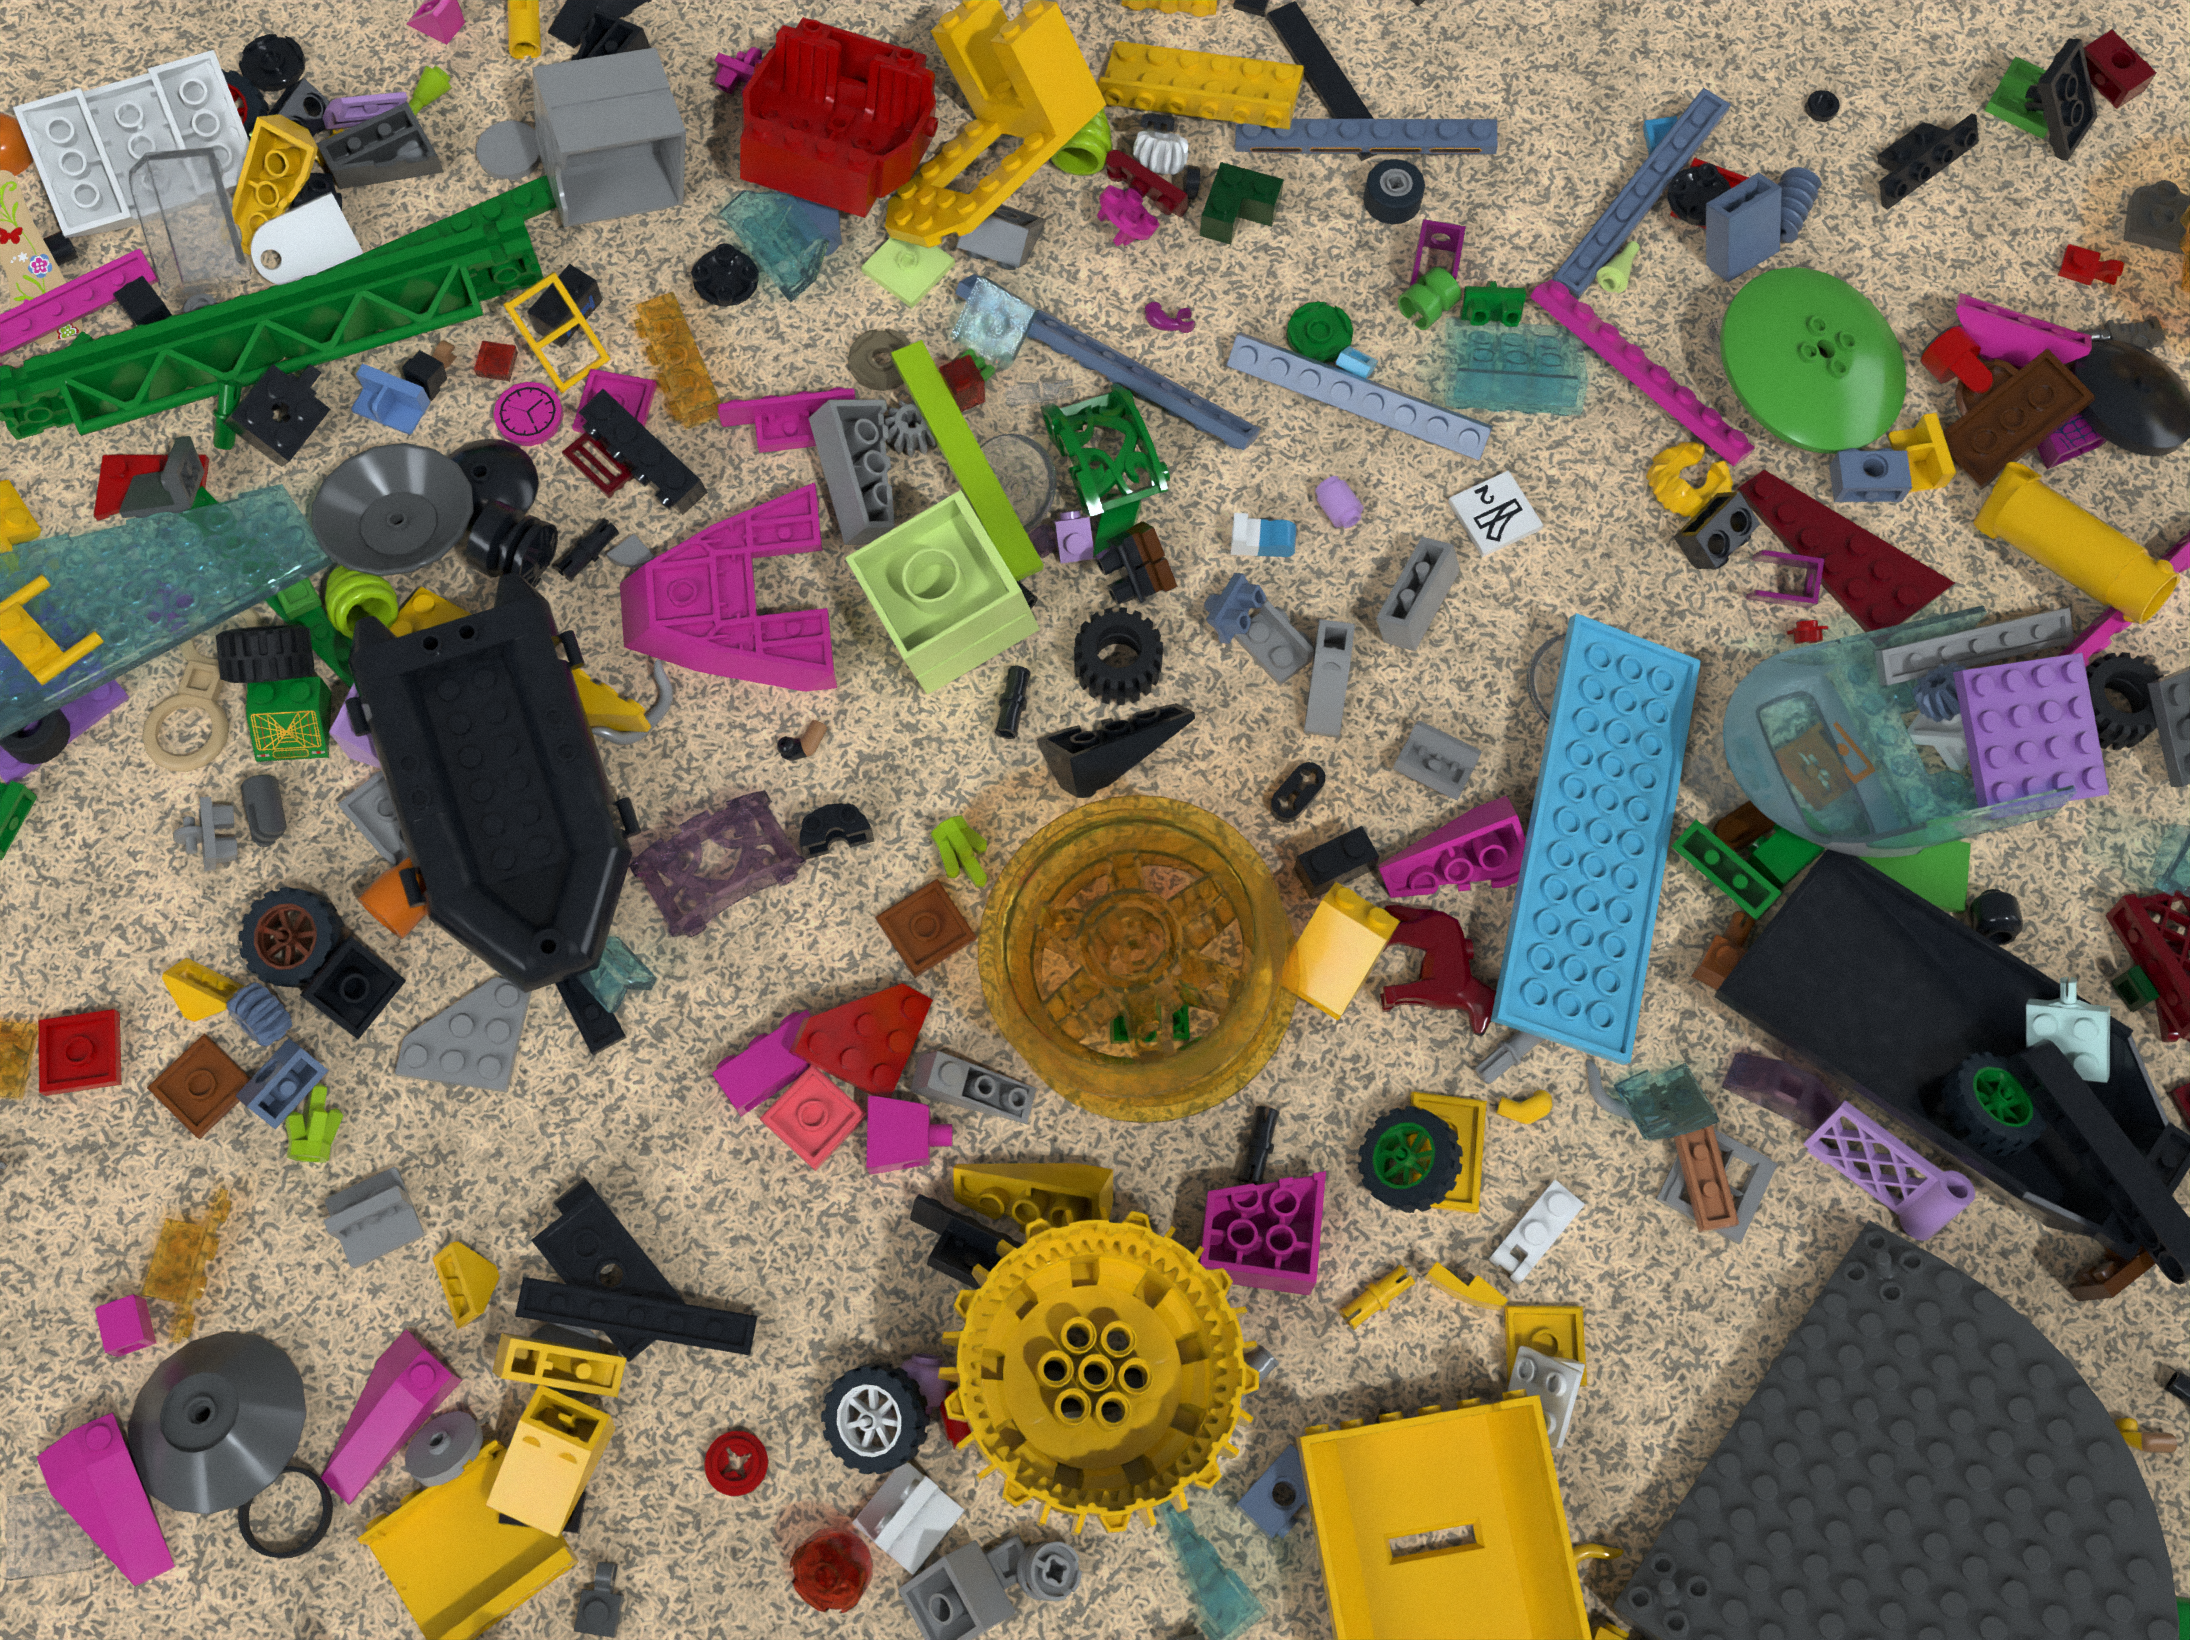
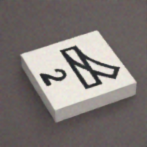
[1448,470,1543,557]

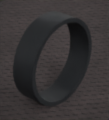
[238,1466,333,1559]

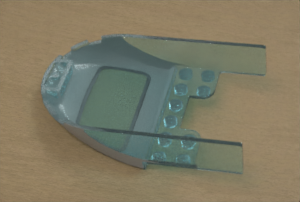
[1723,605,2077,858]

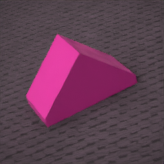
[406,0,465,45]

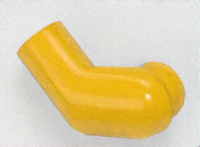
[1496,1090,1553,1125]

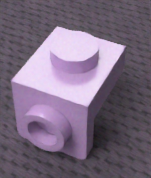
[1052,510,1095,564]

